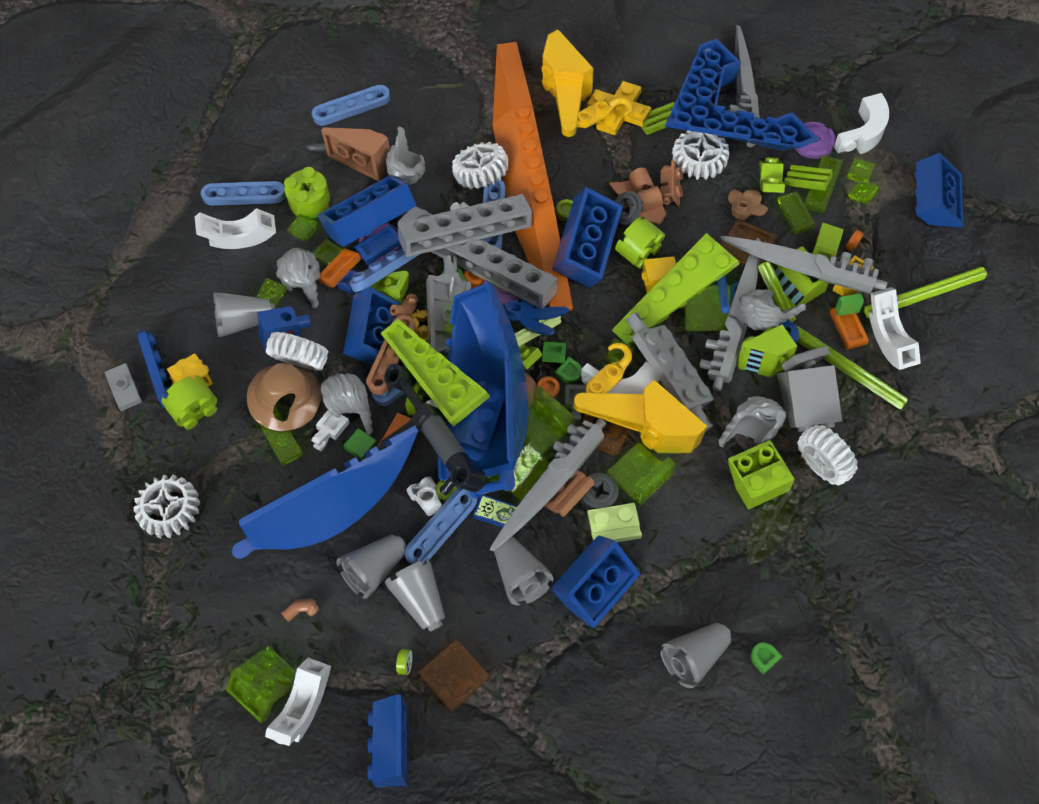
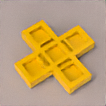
[587,81,651,135]

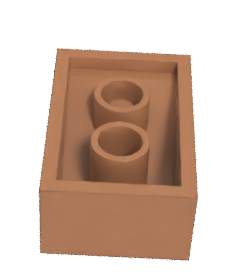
[321,127,390,181]

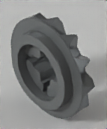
[614,191,644,226]
[582,473,619,509]

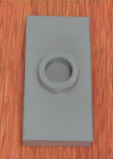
[782,346,830,372]
[105,363,142,411]

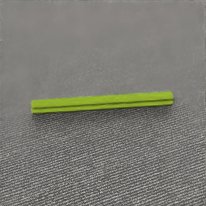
[864,267,987,318]
[788,325,908,409]

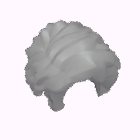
[386,127,425,185]
[276,248,320,309]
[739,289,806,331]
[321,373,373,435]
[718,396,786,447]

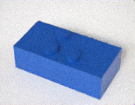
[318,175,417,247]
[552,187,623,288]

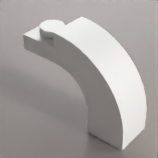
[834,93,889,154]
[195,208,276,249]
[869,287,921,370]
[581,362,663,394]
[265,658,331,746]

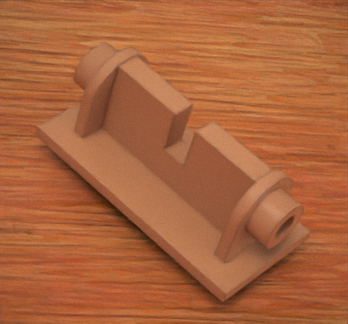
[660,160,683,206]

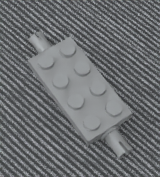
[426,255,471,360]
[626,313,714,432]

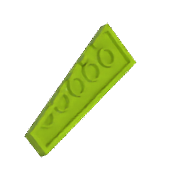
[612,233,739,346]
[381,319,491,427]

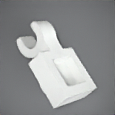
[311,410,349,451]

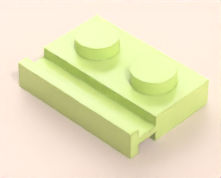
[587,503,642,542]

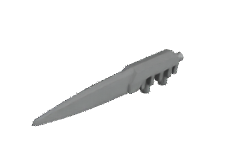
[727,25,759,147]
[721,236,887,294]
[699,238,761,391]
[490,418,606,551]

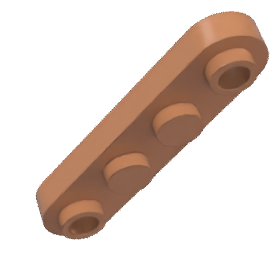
[366,315,416,395]

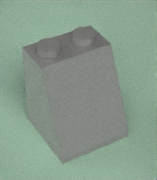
[777,365,842,432]

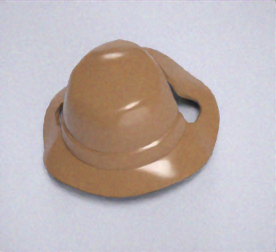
[247,363,322,431]

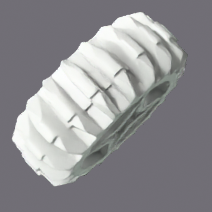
[672,130,729,180]
[452,142,508,189]
[266,332,328,371]
[797,425,858,486]
[133,474,200,538]

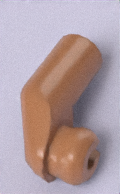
[390,294,418,316]
[281,598,319,622]

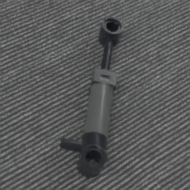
[384,363,486,495]

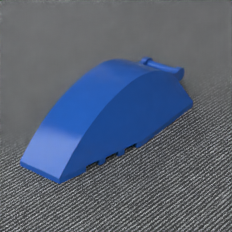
[438,283,529,499]
[232,426,418,559]

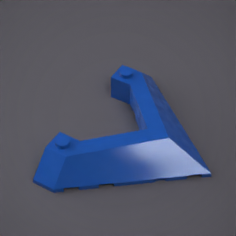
[665,39,819,151]

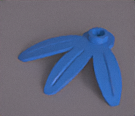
[504,300,569,335]

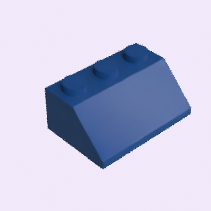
[915,153,964,227]
[343,287,401,363]
[445,381,506,461]
[551,535,641,628]
[368,695,407,787]

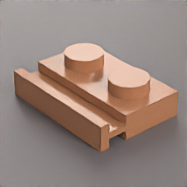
[544,471,595,517]

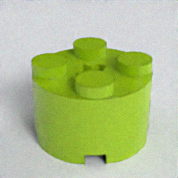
[284,167,331,219]
[615,216,665,269]
[161,375,217,430]

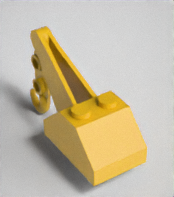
[542,30,633,137]
[573,343,707,453]

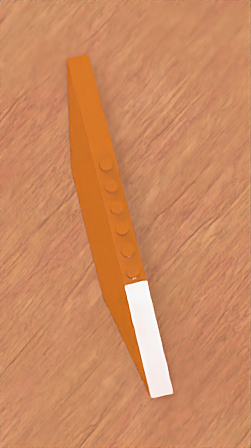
[492,42,573,311]

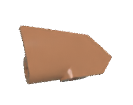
[609,168,666,225]

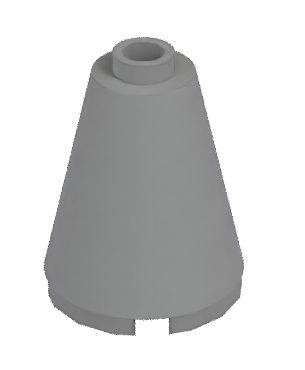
[213,292,275,337]
[336,534,406,599]
[494,537,554,605]
[385,559,445,632]
[660,623,731,688]

